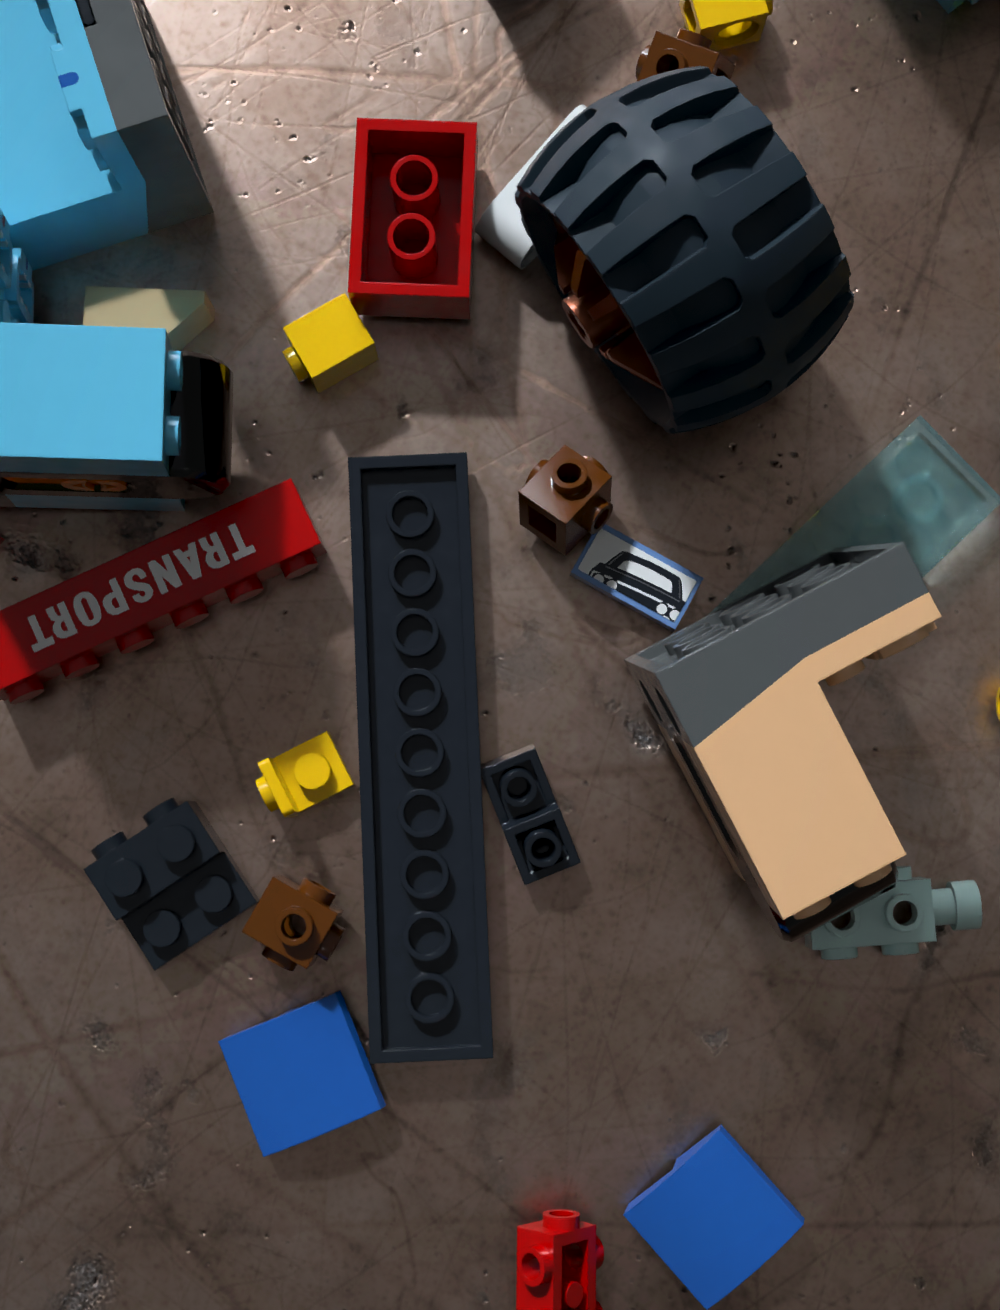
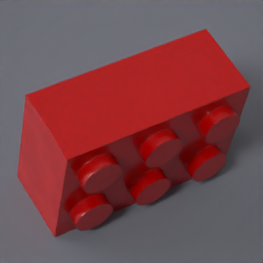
[348,118,478,320]

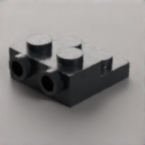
[83,798,259,971]

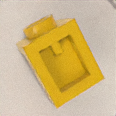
[255,731,355,818]

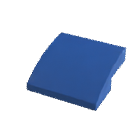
[218,990,386,1157]
[623,1125,805,1310]

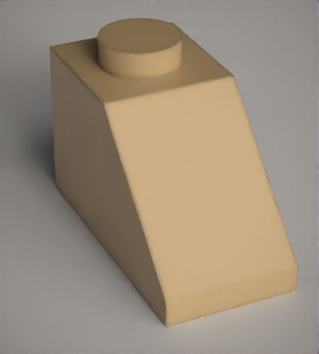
[83,286,215,350]

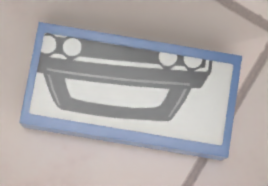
[570,524,704,632]

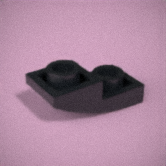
[481,744,581,885]

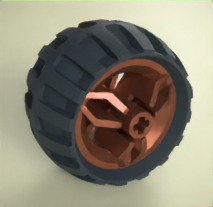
[515,66,854,434]

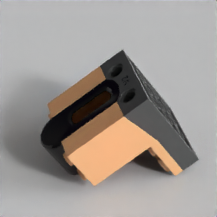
[624,542,942,942]

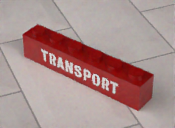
[0,478,327,704]

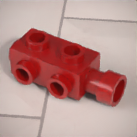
[516,1209,604,1310]

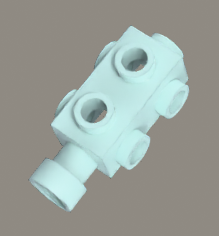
[791,866,982,960]

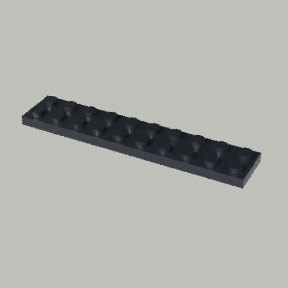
[348,452,493,1064]

